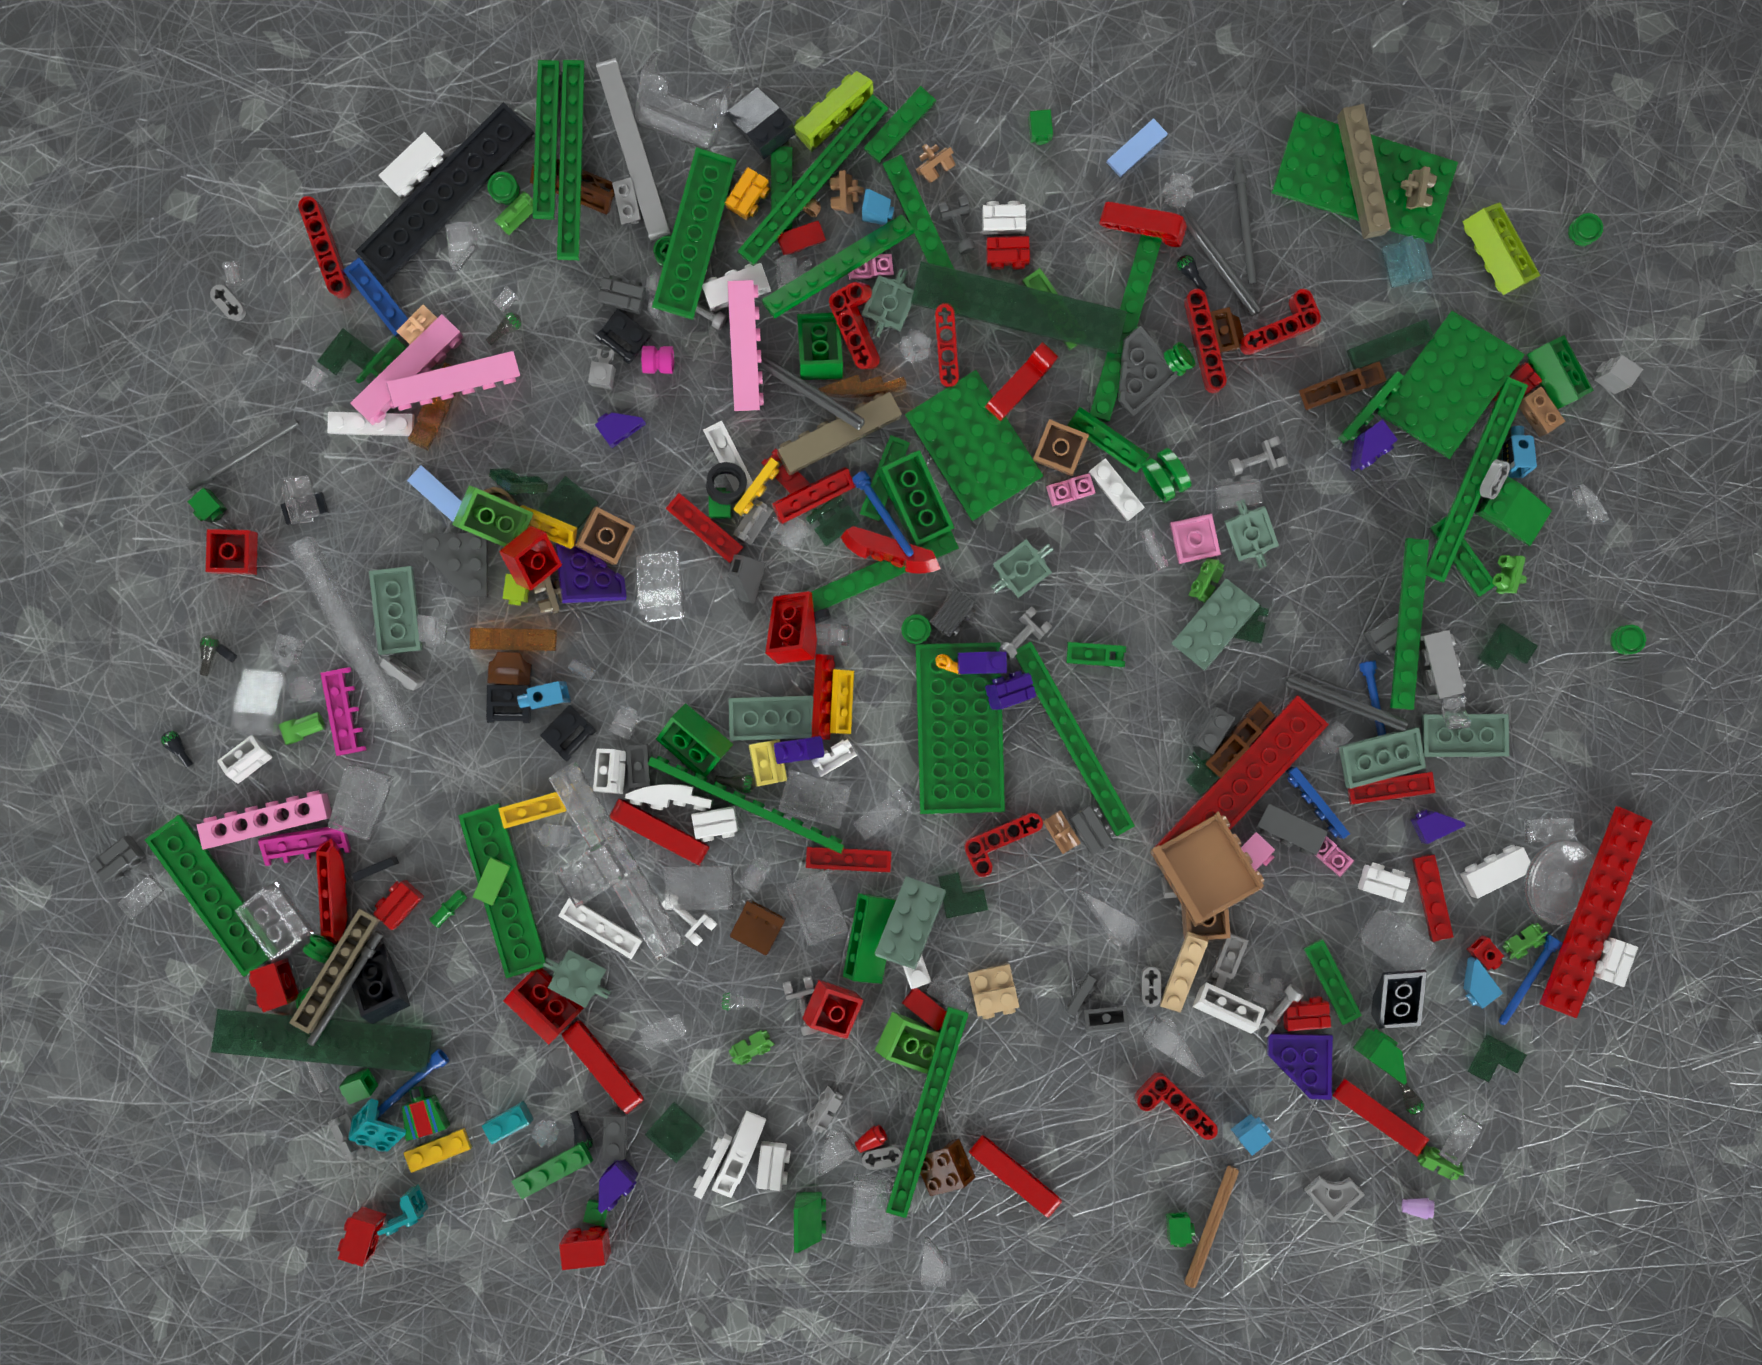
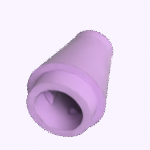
[1402,1198,1434,1220]

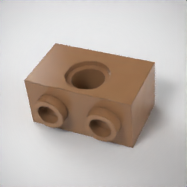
[1519,387,1565,437]

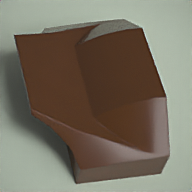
[1210,307,1244,354]
[487,652,532,685]

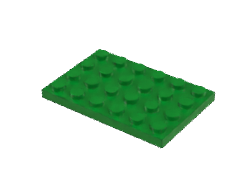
[1377,311,1525,459]
[905,370,1043,522]

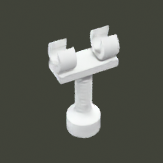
[661,892,717,946]

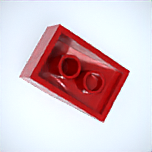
[765,591,817,664]

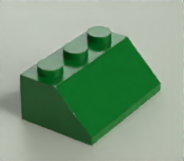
[1527,335,1594,410]
[656,703,734,777]
[1353,1028,1407,1085]

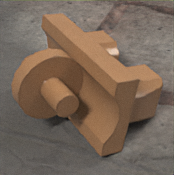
[915,144,956,183]
[830,170,865,214]
[1043,810,1081,854]

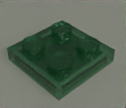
[539,476,599,530]
[645,1102,705,1163]

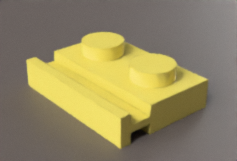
[749,739,787,787]

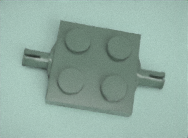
[862,268,917,338]
[1224,499,1279,568]
[991,539,1054,598]
[543,950,611,1008]

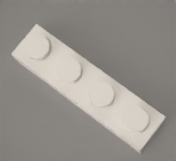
[327,412,414,436]
[703,421,759,500]
[559,897,643,959]

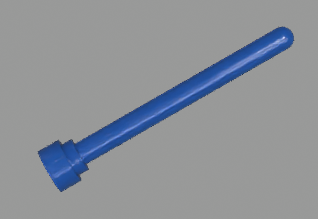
[852,471,914,557]
[1359,660,1386,736]
[1499,934,1563,1025]
[377,1049,449,1119]

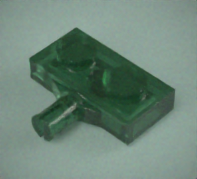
[1185,752,1219,795]

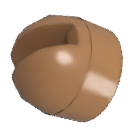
[803,199,821,218]

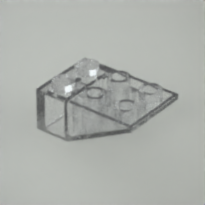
[636,551,685,622]

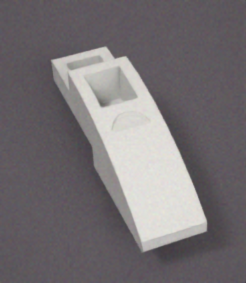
[625,784,714,811]
[712,1111,766,1198]

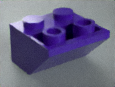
[1350,419,1398,471]
[598,1159,638,1214]

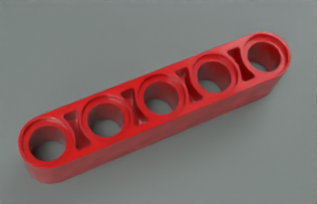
[298,196,351,299]
[1184,289,1227,393]
[609,798,710,866]
[561,1020,644,1114]
[1332,1078,1430,1157]
[969,1135,1063,1218]

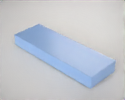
[1106,118,1168,178]
[407,465,462,522]

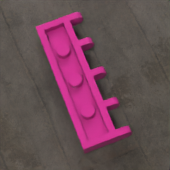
[320,667,367,756]
[258,824,351,866]

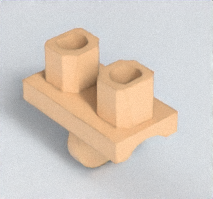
[396,305,437,344]

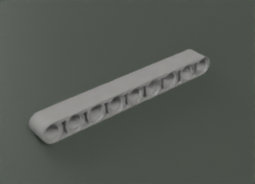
[596,57,671,242]

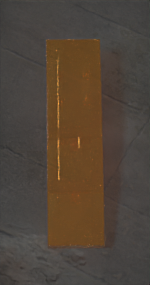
[408,362,456,451]
[818,375,907,398]
[470,628,557,651]

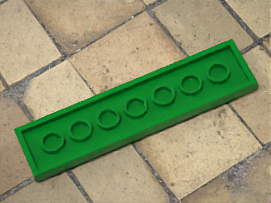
[652,147,737,320]
[458,803,548,978]
[144,814,280,977]

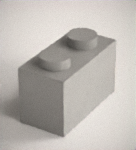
[1594,355,1643,394]

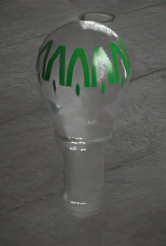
[719,992,761,1011]

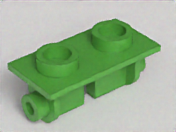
[494,192,533,235]
[1189,558,1224,603]
[1502,923,1548,961]
[729,1030,775,1065]
[1417,1145,1464,1180]

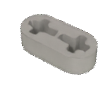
[210,285,246,321]
[1480,460,1510,499]
[1140,966,1161,1007]
[862,1144,902,1170]

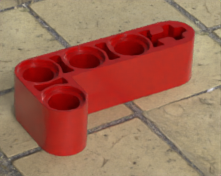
[1099,202,1187,247]
[829,282,880,369]
[1239,289,1321,355]
[985,342,1059,421]
[964,812,1043,877]
[1134,1072,1218,1140]

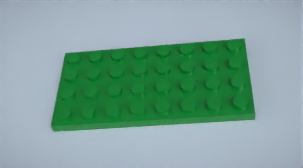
[1271,111,1458,244]
[916,642,1005,814]

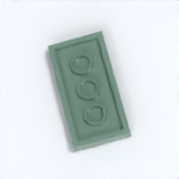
[369,566,422,655]
[1171,578,1260,671]
[728,696,813,741]
[1422,714,1509,757]
[1339,726,1426,789]
[875,876,946,970]

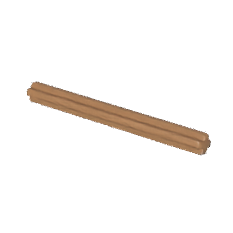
[1184,1166,1239,1288]

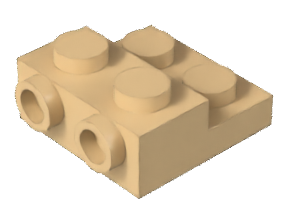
[968,964,1019,1019]

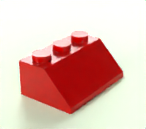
[503,968,584,1045]

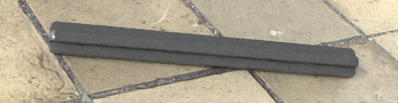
[1181,210,1261,316]
[761,357,865,430]
[1285,675,1408,731]

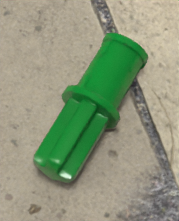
[429,890,467,928]

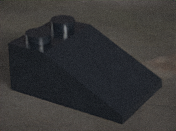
[725,87,796,160]
[348,943,410,1024]
[1371,970,1427,1029]

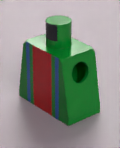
[402,1086,450,1141]

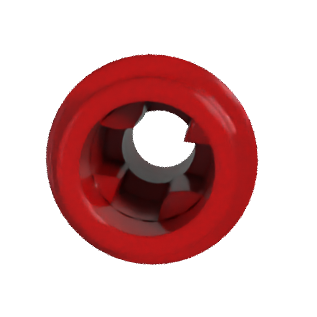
[855,1125,888,1153]

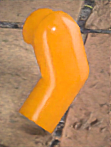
[936,654,960,675]

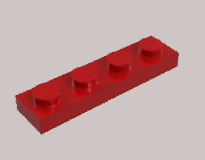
[772,467,855,524]
[665,493,744,564]
[811,654,835,740]
[1347,772,1436,805]
[806,846,892,872]
[1412,854,1454,942]

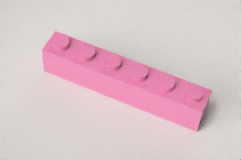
[728,280,764,411]
[351,314,463,425]
[386,351,520,411]

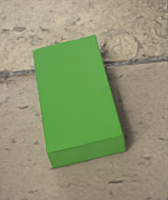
[473,857,511,906]

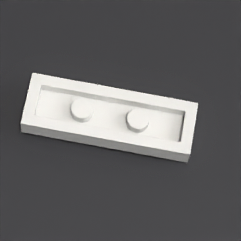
[1088,458,1145,521]
[693,1134,732,1199]

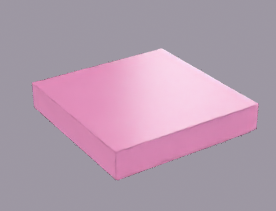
[1170,514,1221,564]

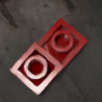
[777,220,826,256]
[902,988,946,1031]

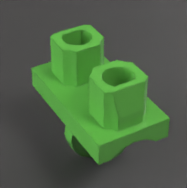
[1493,555,1527,594]

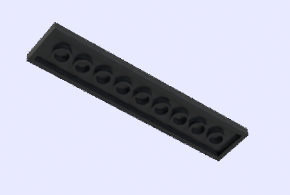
[355,102,535,282]

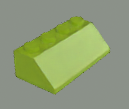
[794,71,873,152]
[1462,202,1541,295]

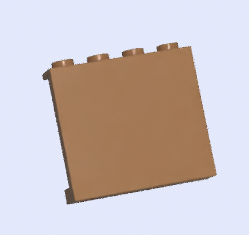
[1150,812,1264,927]

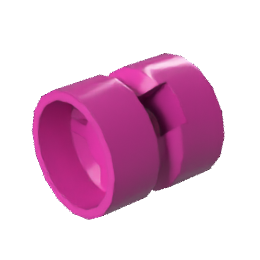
[641,346,674,374]

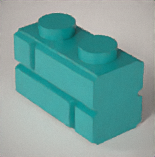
[482,1101,534,1144]

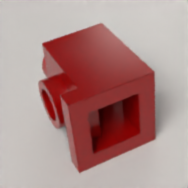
[1467,935,1504,970]

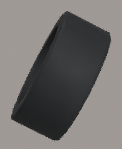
[706,462,747,505]

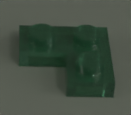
[317,328,376,375]
[489,468,548,495]
[1477,623,1538,670]
[938,872,988,918]
[1467,1034,1527,1083]

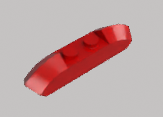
[840,526,941,574]
[316,838,348,945]

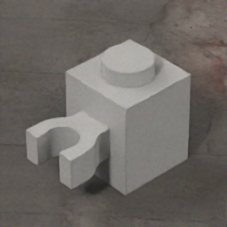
[588,349,616,390]

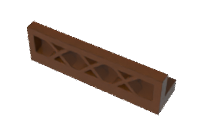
[530,159,615,215]

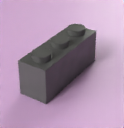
[1258,804,1328,857]

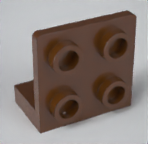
[730,899,786,955]
[920,1138,976,1196]

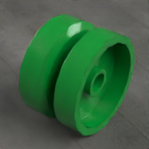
[1141,448,1192,503]

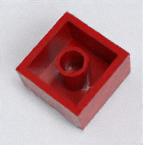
[499,526,562,591]
[205,529,258,575]
[249,958,299,1012]
[802,980,864,1039]
[337,1206,387,1267]
[559,1226,611,1270]

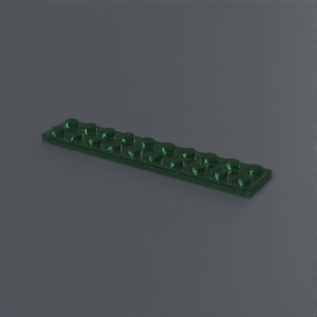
[911,261,1127,354]
[211,1009,433,1073]

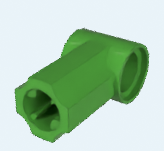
[278,712,325,745]

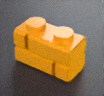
[725,167,770,220]

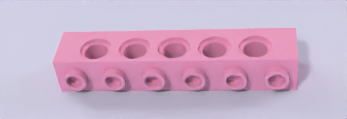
[197,790,333,850]

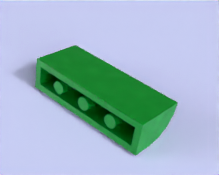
[843,893,896,984]

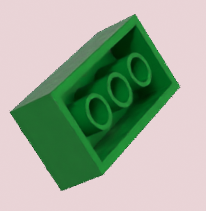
[877,450,955,546]

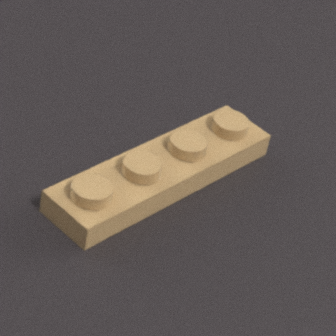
[1160,932,1209,1013]

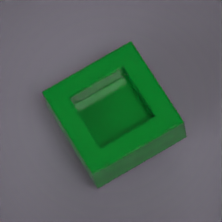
[583,1199,608,1227]

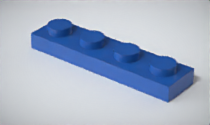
[343,257,408,337]
[1286,767,1350,839]

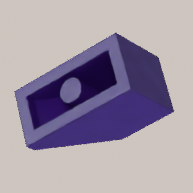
[595,413,646,448]
[958,652,1007,674]
[1411,809,1466,844]

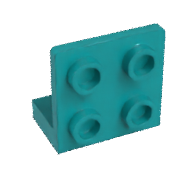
[348,1099,406,1152]
[377,1184,429,1236]

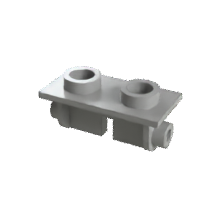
[612,177,641,225]
[733,499,774,545]
[806,1086,843,1133]
[328,1113,365,1160]

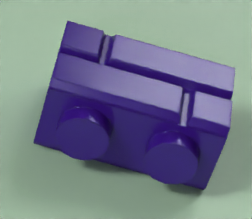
[985,670,1036,710]
[774,736,825,764]

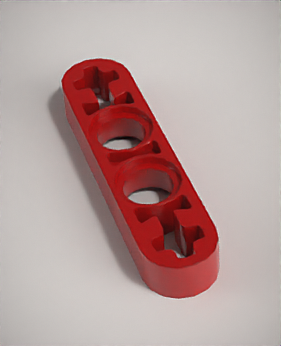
[935,303,959,387]

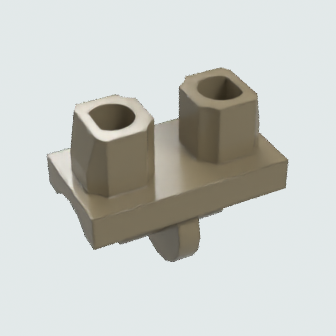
[1401,166,1437,209]
[533,576,562,614]

